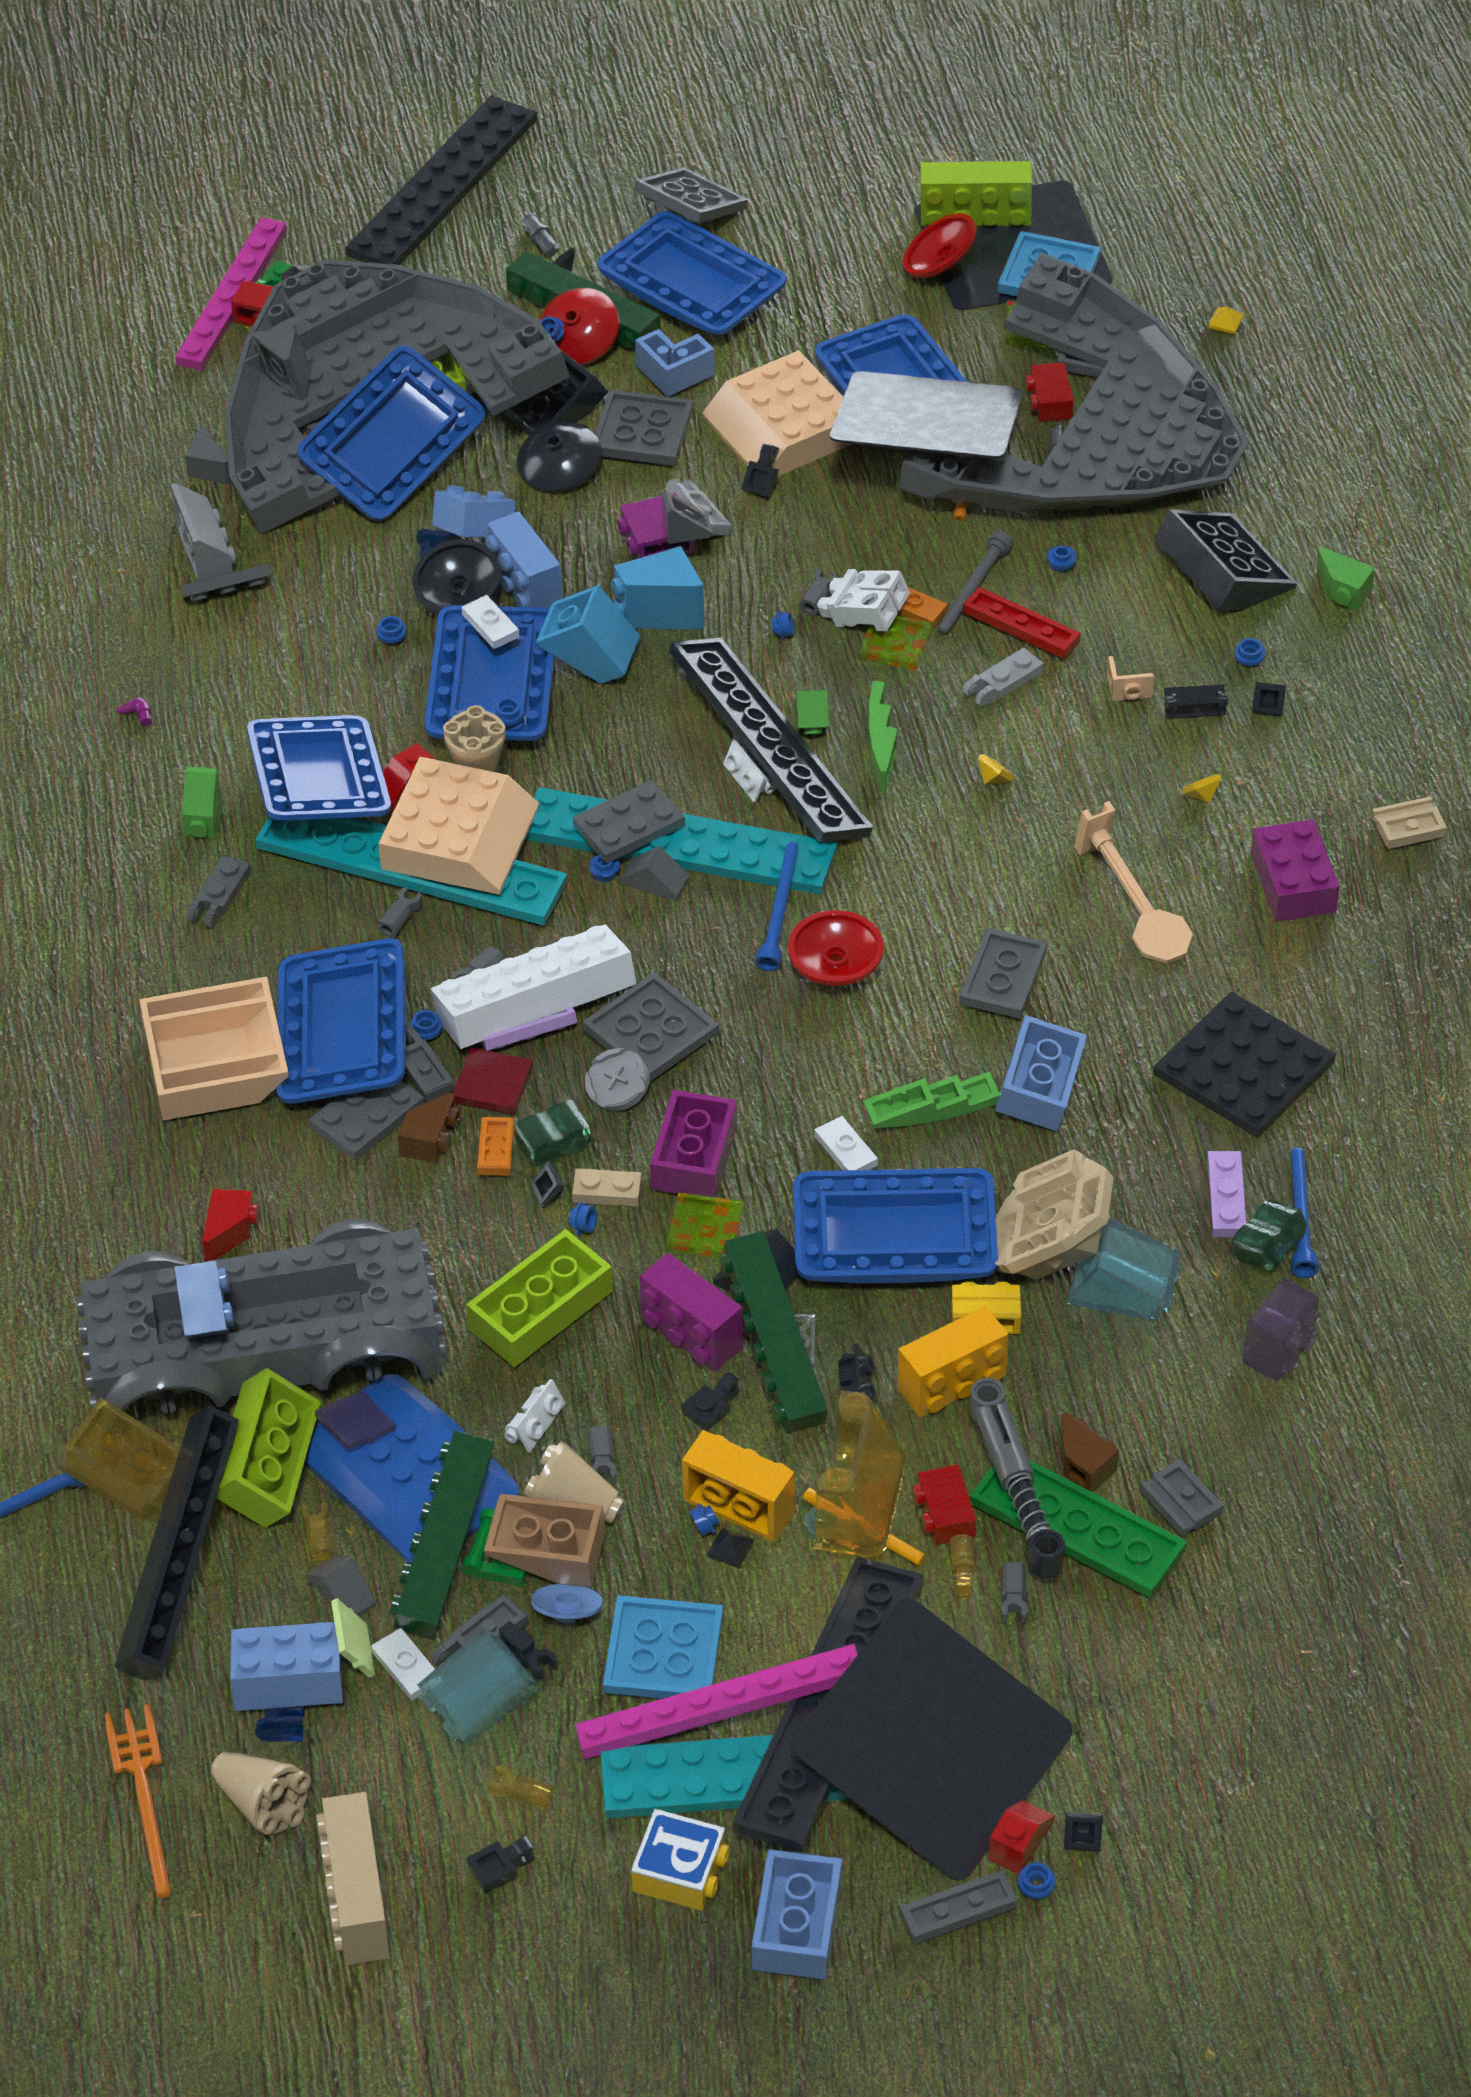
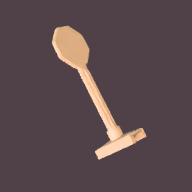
[1074,801,1193,964]

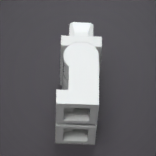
[817,569,910,631]

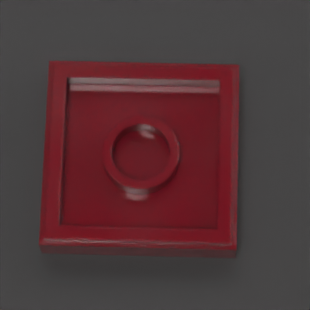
[453,1048,533,1115]

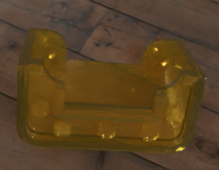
[815,1390,905,1557]

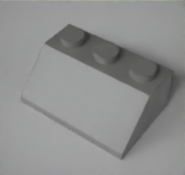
[171,483,236,581]

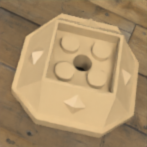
[994,1149,1114,1280]

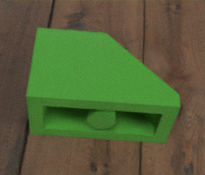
[1316,547,1375,611]
[795,690,829,734]
[182,766,223,839]

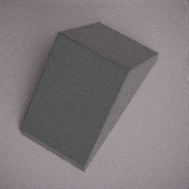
[185,427,232,484]
[662,490,713,544]
[619,846,689,901]
[306,1556,376,1616]

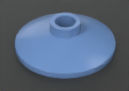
[531,1584,603,1623]

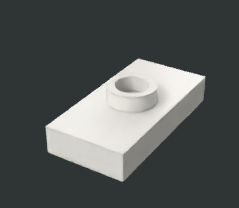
[462,595,519,649]
[814,1116,878,1170]
[371,1628,441,1701]

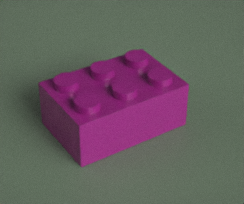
[1251,819,1340,922]
[650,1090,737,1200]
[639,1252,743,1372]

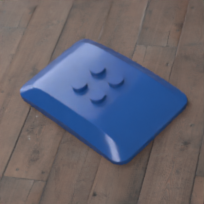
[598,212,786,334]
[815,314,967,449]
[297,346,485,521]
[424,605,555,740]
[247,715,391,821]
[276,938,406,1103]
[793,1168,998,1283]
[304,1374,519,1564]

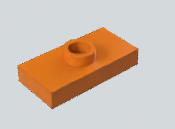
[897,587,948,629]
[477,1117,515,1176]

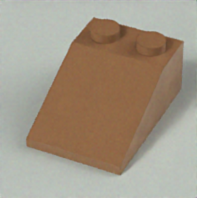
[484,1494,606,1587]

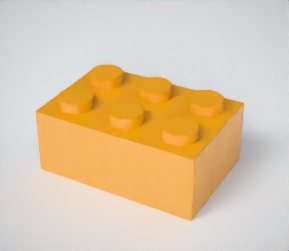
[898,1306,1008,1418]
[682,1430,795,1542]

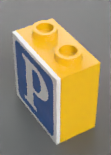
[631,1809,730,1911]

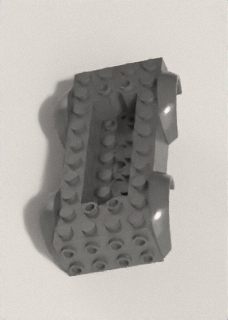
[76,1219,447,1429]

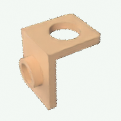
[1107,656,1154,701]

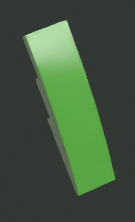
[869,681,898,793]
[864,1071,1000,1128]

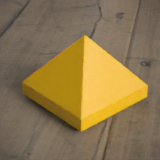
[1208,307,1244,335]
[978,754,1015,784]
[1182,774,1222,803]

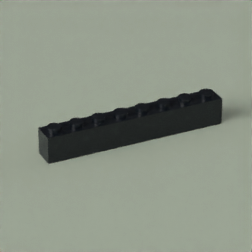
[114,1405,239,1681]

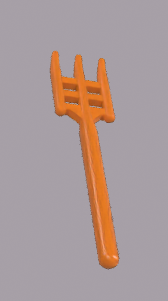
[105,1704,171,1899]

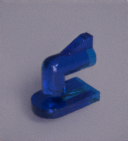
[416,529,455,559]
[255,1706,305,1742]

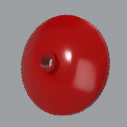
[903,213,977,278]
[539,288,620,366]
[788,910,884,986]

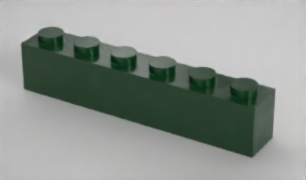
[506,251,661,352]
[719,1230,828,1434]
[389,1430,495,1640]

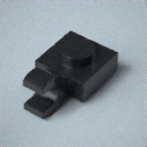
[741,443,779,497]
[681,1372,740,1431]
[499,1621,557,1680]
[466,1837,535,1893]

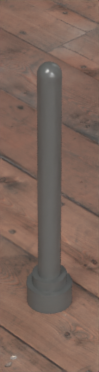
[938,530,1013,634]

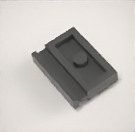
[1139,1459,1224,1537]

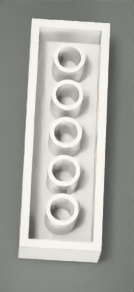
[430,924,636,1049]

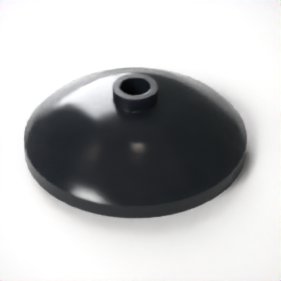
[517,421,602,493]
[412,539,501,615]

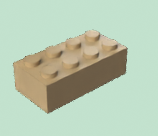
[316,1792,390,1965]

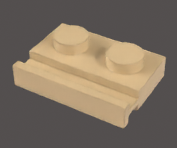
[1371,796,1447,849]

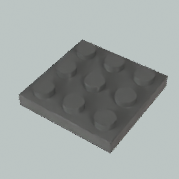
[634,167,748,224]
[595,389,693,466]
[583,972,719,1082]

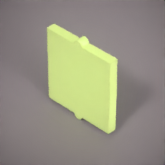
[331,1598,375,1678]

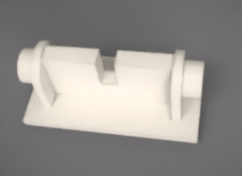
[723,740,776,802]
[504,1379,566,1452]

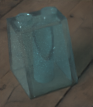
[1067,1218,1181,1320]
[417,1628,541,1743]

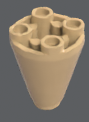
[443,705,506,772]
[523,1442,625,1525]
[211,1752,311,1835]

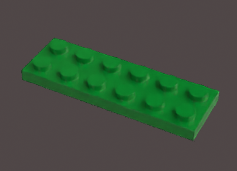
[969,1460,1187,1599]

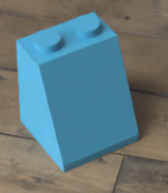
[611,546,704,629]
[536,585,640,684]

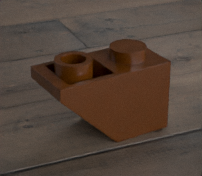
[398,1093,461,1164]
[1060,1412,1119,1492]

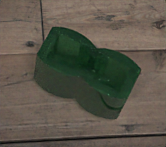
[514,1100,591,1167]
[1231,1199,1307,1271]

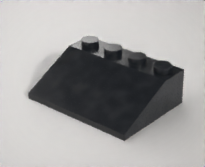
[474,349,608,435]
[1154,510,1298,611]

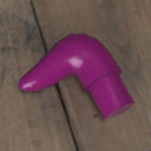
[116,697,152,727]

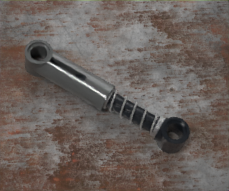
[970,1378,1065,1578]

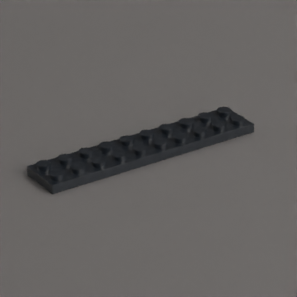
[345,95,537,266]
[669,638,873,842]
[732,1556,924,1852]

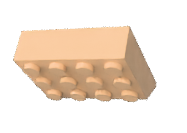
[702,350,852,477]
[379,757,539,895]
[139,977,289,1120]

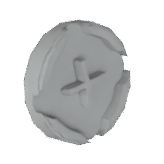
[585,1048,650,1111]

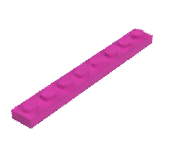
[175,217,287,371]
[576,1644,857,1759]

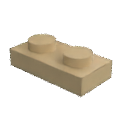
[572,1169,642,1206]

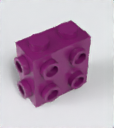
[617,492,695,559]

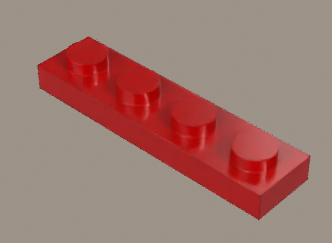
[963,587,1081,659]

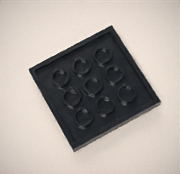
[1153,991,1336,1138]

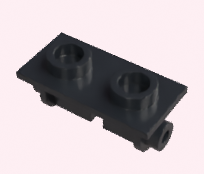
[1164,684,1228,718]
[838,1343,877,1417]

